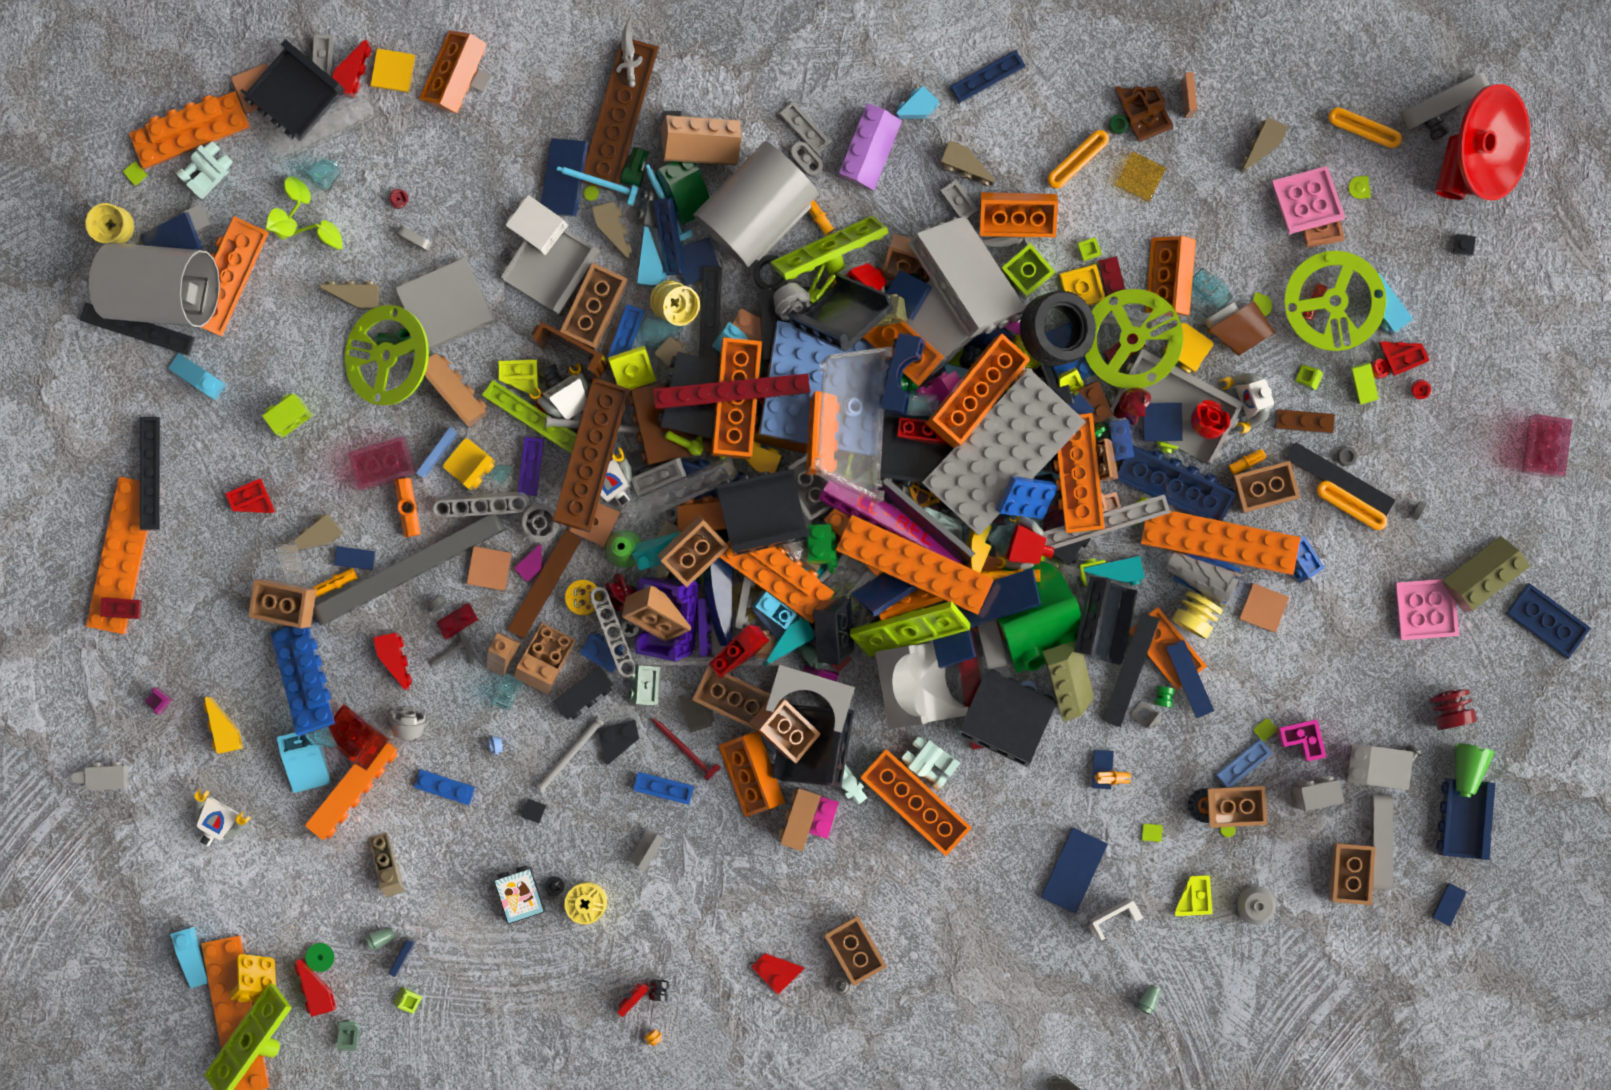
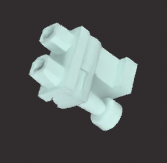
[176,141,233,199]
[901,736,960,791]
[842,764,867,805]

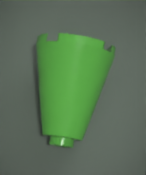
[605,530,642,568]
[1455,743,1495,798]

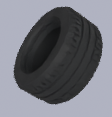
[1019,290,1096,366]

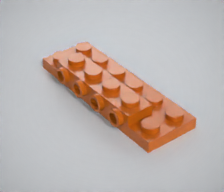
[129,91,250,169]
[201,216,269,336]
[1054,413,1105,533]
[719,541,834,624]

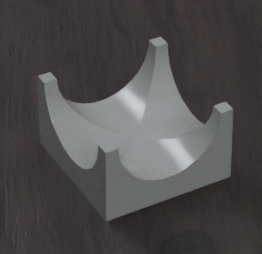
[875,643,969,729]
[766,665,855,732]

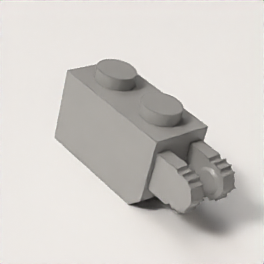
[71,762,129,791]

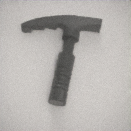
[431,631,473,667]

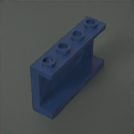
[1437,778,1496,860]

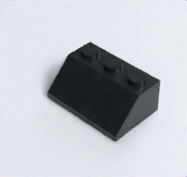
[812,596,854,665]

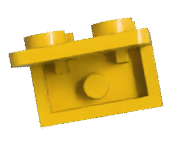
[1162,323,1214,375]
[443,438,496,491]
[230,954,276,1002]

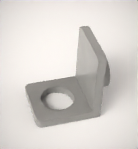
[1131,701,1162,729]

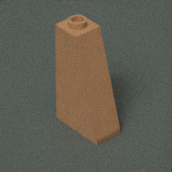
[487,633,522,677]

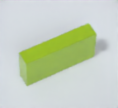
[1350,362,1379,405]

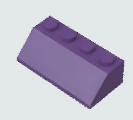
[839,103,902,191]

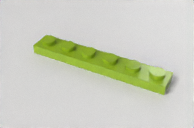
[482,380,577,454]

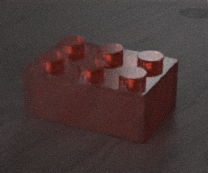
[321,704,390,771]

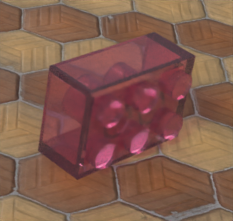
[1522,414,1573,478]
[348,436,418,491]

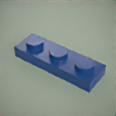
[607,304,645,358]
[414,769,475,805]
[633,772,694,805]

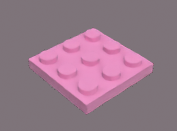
[1272,166,1345,234]
[1395,579,1459,640]

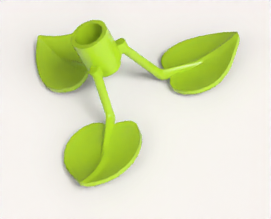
[265,176,343,250]

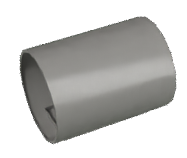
[693,141,819,268]
[89,243,220,327]

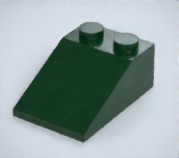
[655,161,710,225]

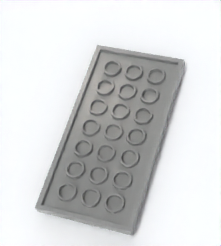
[922,369,1086,535]

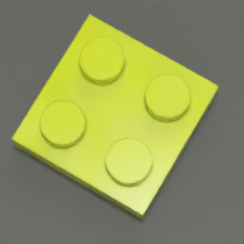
[608,345,656,390]

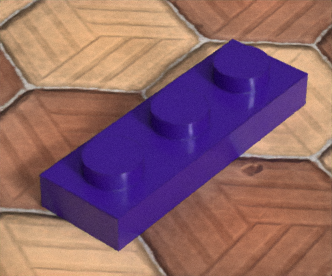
[518,437,544,496]
[698,598,712,657]

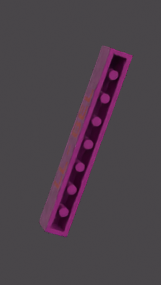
[818,473,961,563]

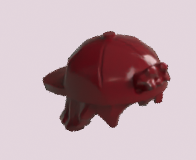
[1114,387,1151,425]
[604,573,637,614]

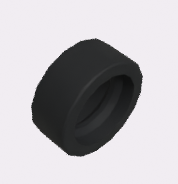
[753,255,789,291]

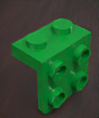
[808,524,838,574]

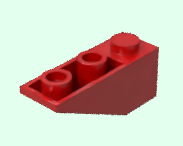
[332,40,372,98]
[897,417,951,447]
[708,625,769,678]
[373,633,412,690]
[294,958,337,1017]

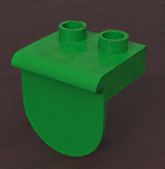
[998,561,1082,673]

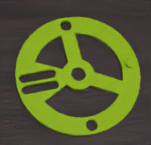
[1284,251,1386,351]
[1085,289,1183,389]
[345,305,429,406]

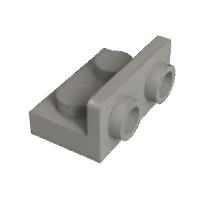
[629,828,665,872]

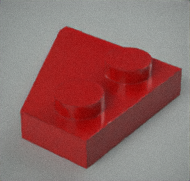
[1379,341,1430,377]
[225,478,276,513]
[751,953,805,994]

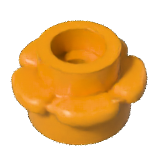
[644,1029,662,1046]

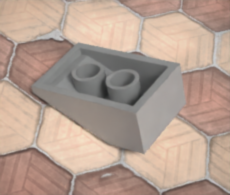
[1348,744,1413,790]

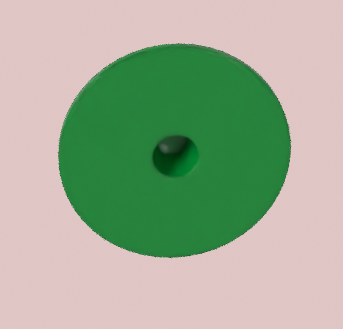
[305,943,335,972]

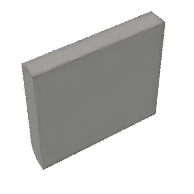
[469,69,492,93]

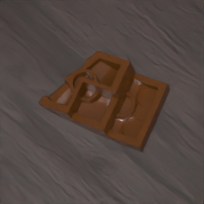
[1115,86,1173,143]
[1207,301,1275,356]

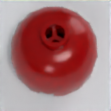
[1191,400,1230,439]

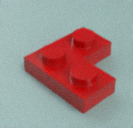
[617,982,650,1017]

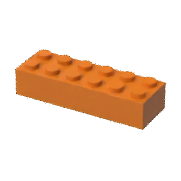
[925,334,1030,448]
[711,337,762,459]
[860,749,972,856]

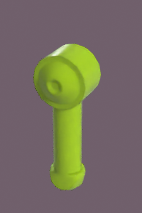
[665,431,704,456]

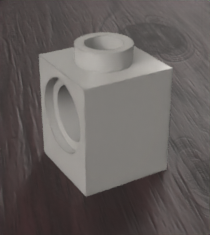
[184,203,214,235]

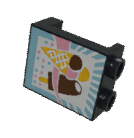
[494,865,546,924]

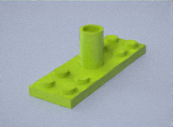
[771,215,889,280]
[850,601,970,657]
[204,983,292,1090]

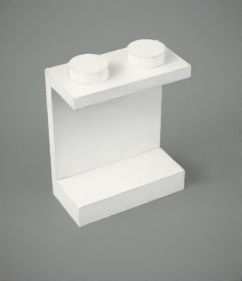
[506,195,568,255]
[1088,898,1143,940]

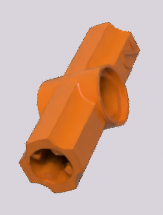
[394,478,421,538]

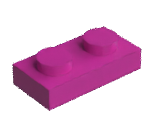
[809,796,839,839]

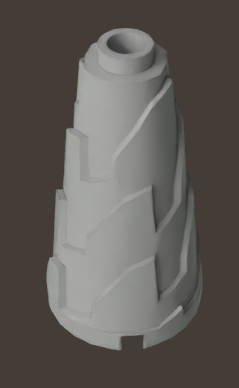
[1164,552,1242,609]

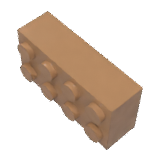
[560,263,628,351]
[692,665,771,731]

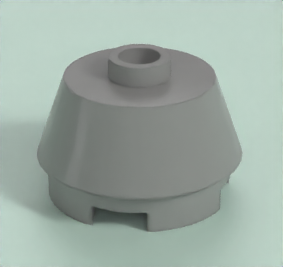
[773,283,811,320]
[521,504,559,542]
[389,707,427,740]
[1237,886,1276,925]

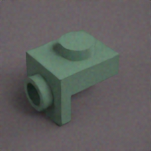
[337,1020,359,1051]

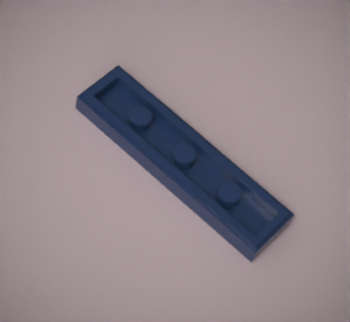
[950,50,1025,104]
[653,197,685,276]
[1166,640,1214,719]

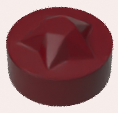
[388,189,408,209]

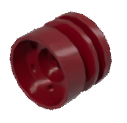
[1429,689,1477,730]

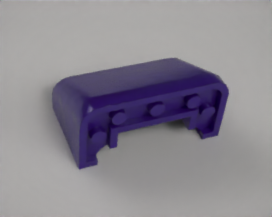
[634,577,698,662]

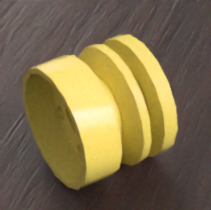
[85,203,134,244]
[650,280,700,326]
[1171,591,1223,639]
[565,882,607,924]

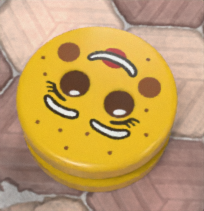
[565,580,601,616]

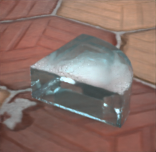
[489,465,513,484]

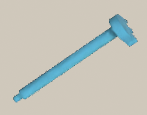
[645,164,693,241]
[557,167,638,206]

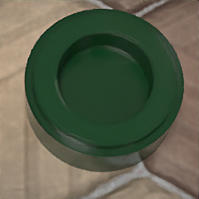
[1109,115,1128,135]

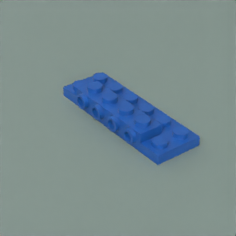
[270,626,335,736]

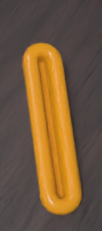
[1328,107,1402,148]
[1047,130,1109,189]
[1317,481,1387,530]

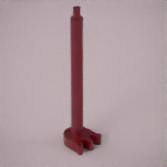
[652,718,721,782]

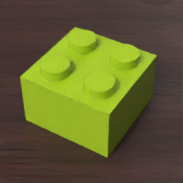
[1001,243,1055,299]
[262,393,314,438]

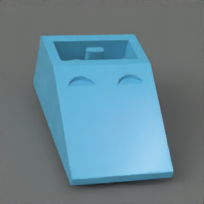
[277,729,331,793]

